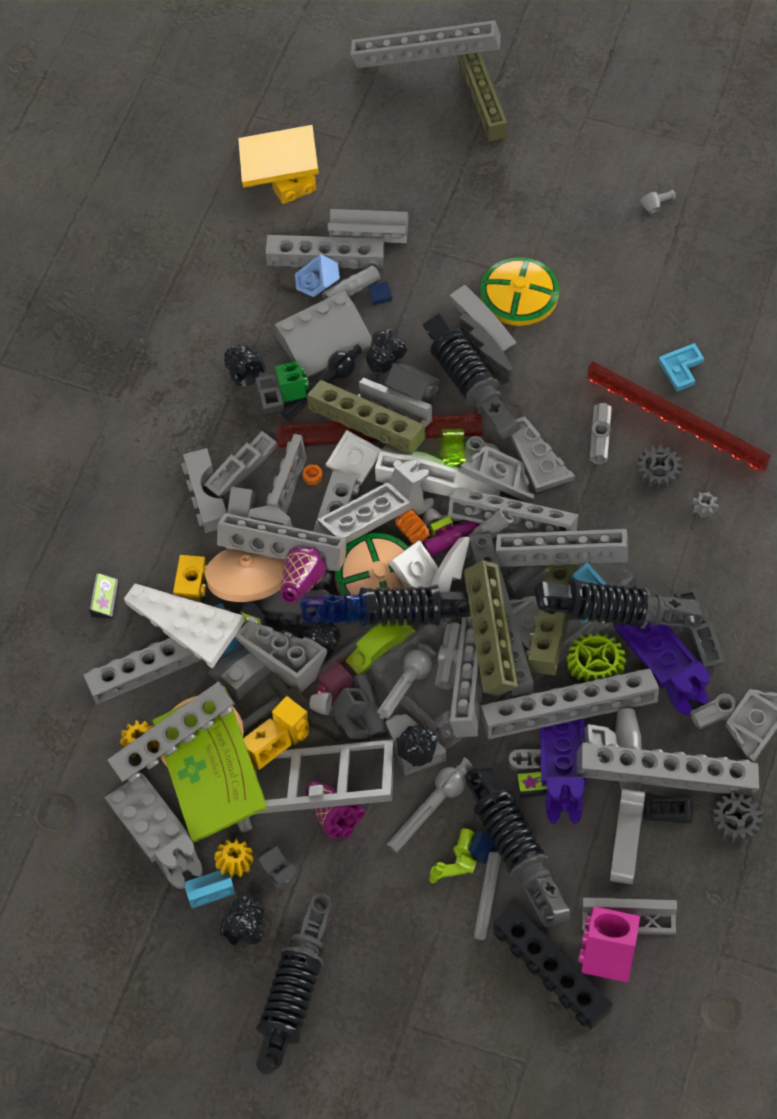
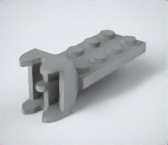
[247,434,307,527]
[317,460,434,544]
[105,773,203,889]

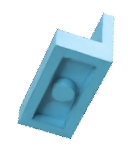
[185,870,235,908]

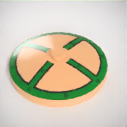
[335,533,409,613]

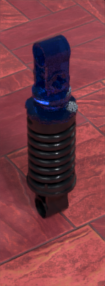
[300,584,471,628]

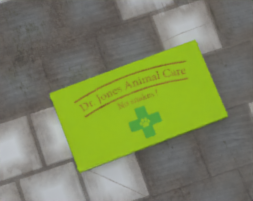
[153,686,268,843]

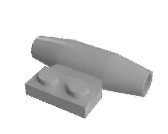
[584,708,643,793]

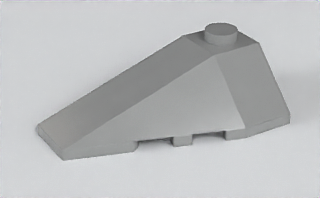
[234,621,327,694]
[208,629,288,701]

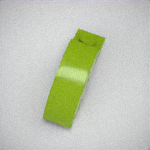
[345,617,416,675]

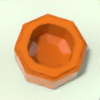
[302,465,323,486]

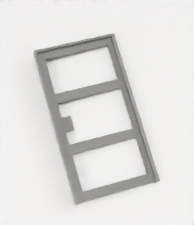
[254,739,395,814]

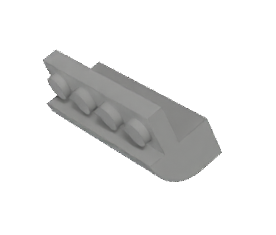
[328,209,409,243]

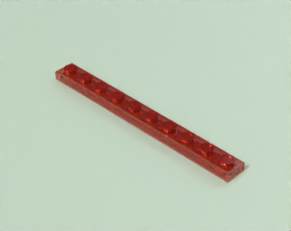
[587,361,771,472]
[277,414,483,448]

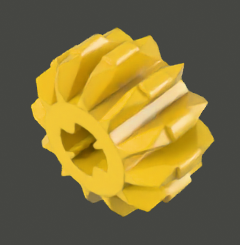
[120,720,157,758]
[214,838,253,879]

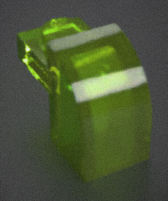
[439,429,465,464]

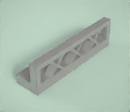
[357,378,432,427]
[582,898,677,935]

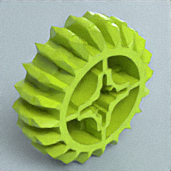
[567,631,626,683]

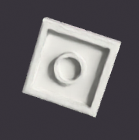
[326,430,382,486]
[389,540,438,588]

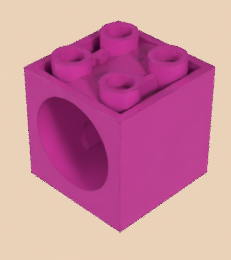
[578,907,640,982]

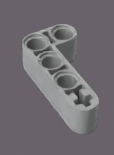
[610,789,645,885]

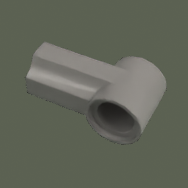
[690,694,735,730]

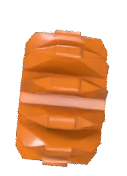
[395,510,429,544]

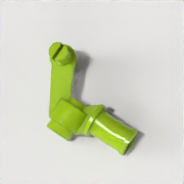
[429,828,477,884]

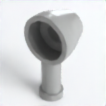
[640,190,676,214]
[423,508,462,532]
[310,692,333,717]

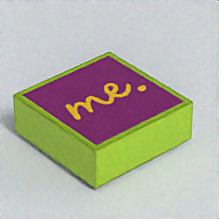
[431,516,453,536]

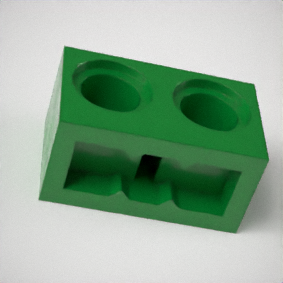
[275,361,309,402]

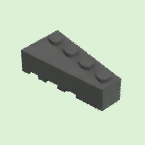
[242,589,340,629]

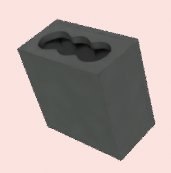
[385,364,441,401]

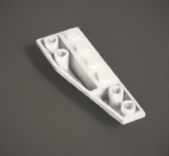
[375,445,501,496]

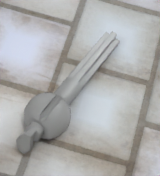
[377,643,437,719]
[387,757,473,853]

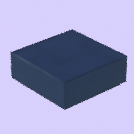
[368,282,392,305]
[468,831,494,864]

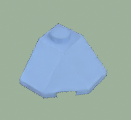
[295,254,340,297]

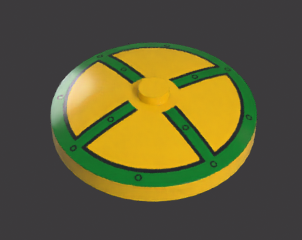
[480,257,559,326]

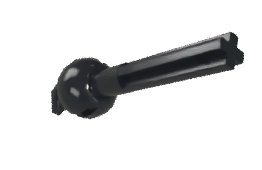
[281,344,362,421]

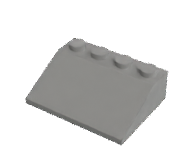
[275,291,372,379]

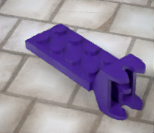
[613,623,710,716]
[540,719,587,824]

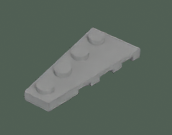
[510,416,575,492]

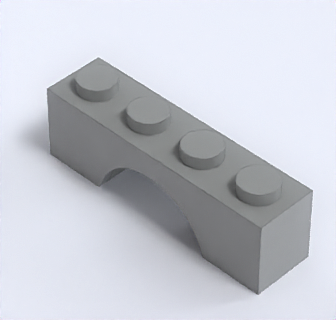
[181,448,227,533]

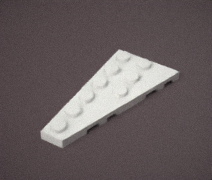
[124,584,245,669]

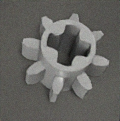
[692,491,719,518]

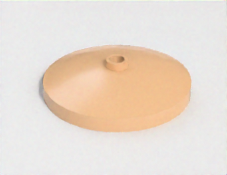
[205,549,285,602]

